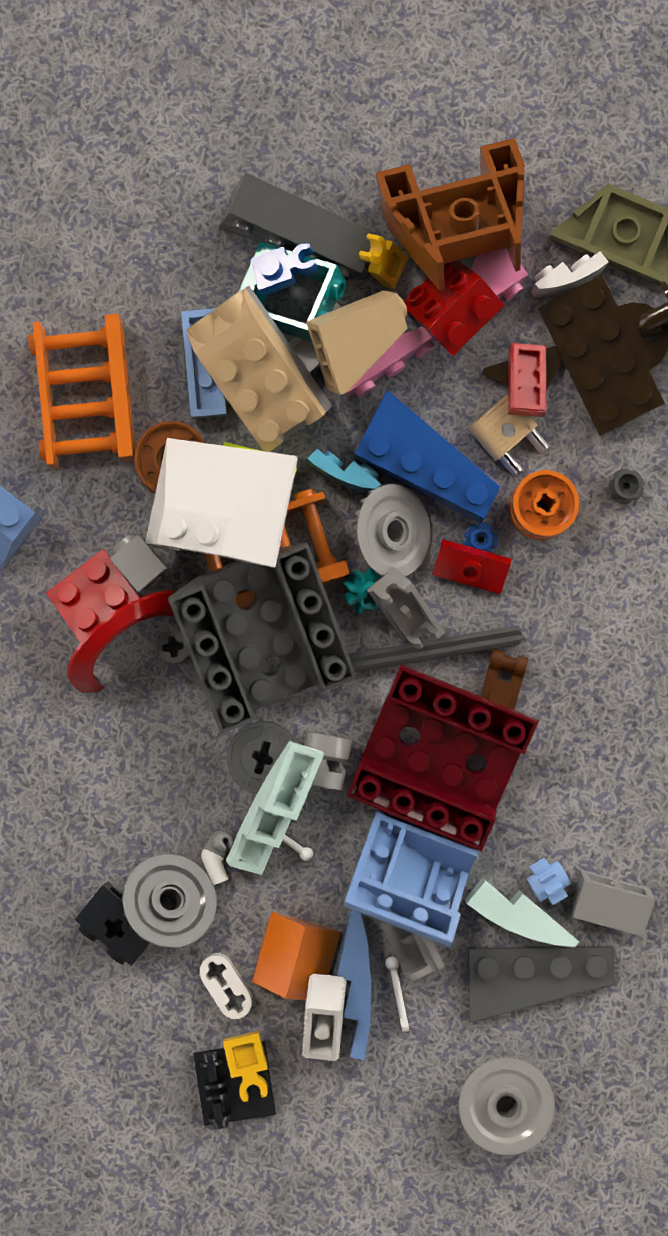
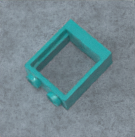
[239,242,346,342]

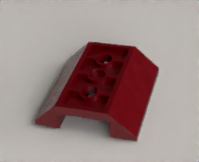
[347,664,539,851]

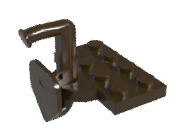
[538,274,668,436]

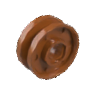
[134,421,205,494]

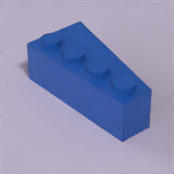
[354,390,501,523]

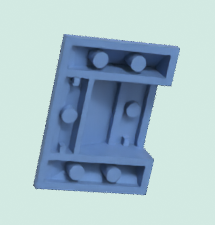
[343,809,479,947]

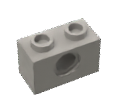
[109,534,173,596]

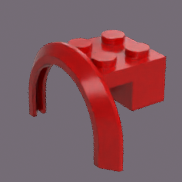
[46,549,177,693]

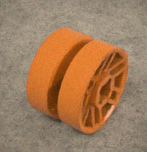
[508,470,579,540]

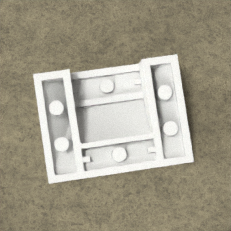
[145,438,298,568]

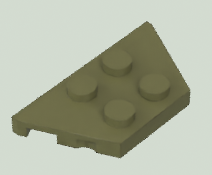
[548,183,668,286]

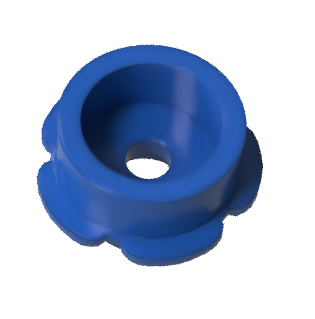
[463,522,499,553]

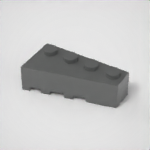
[218,173,377,280]

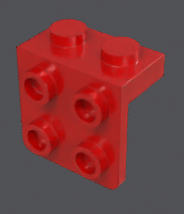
[404,260,505,356]

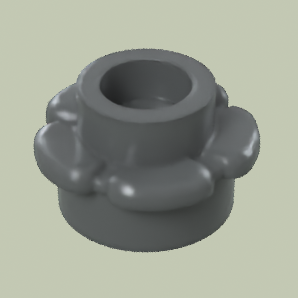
[609,469,644,504]

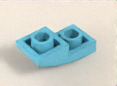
[307,448,381,493]

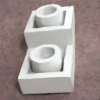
[531,251,609,298]

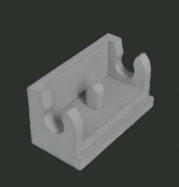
[367,568,445,649]
[571,870,655,937]
[378,920,445,981]

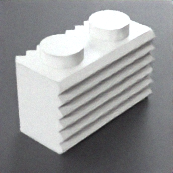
[302,974,346,1061]

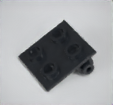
[193,1041,276,1129]

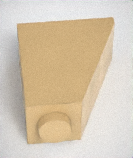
[306,290,408,395]

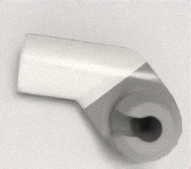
[201,831,234,885]

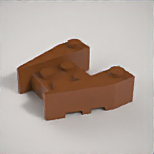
[376,138,525,291]

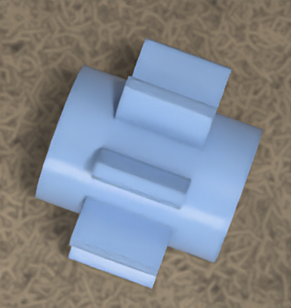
[526,858,571,905]

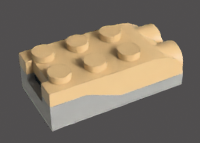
[187,285,332,452]

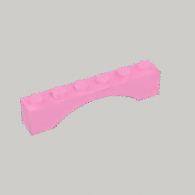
[345,248,528,399]

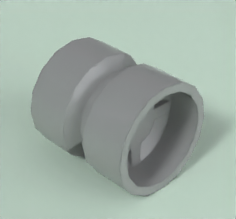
[304,731,352,790]

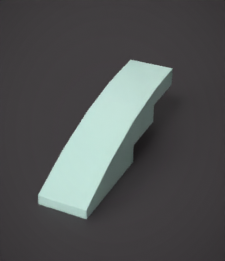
[226,741,324,875]

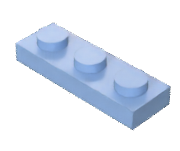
[181,308,227,420]

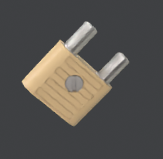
[468,394,549,476]

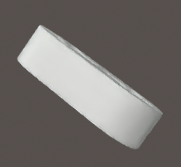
[200,953,252,1019]

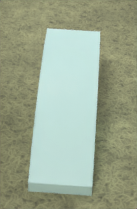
[464,878,579,947]

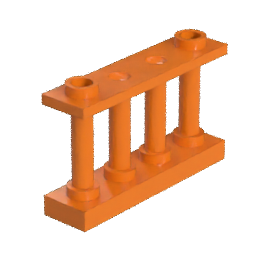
[28,314,136,470]
[203,489,350,608]

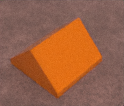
[252,911,341,1000]

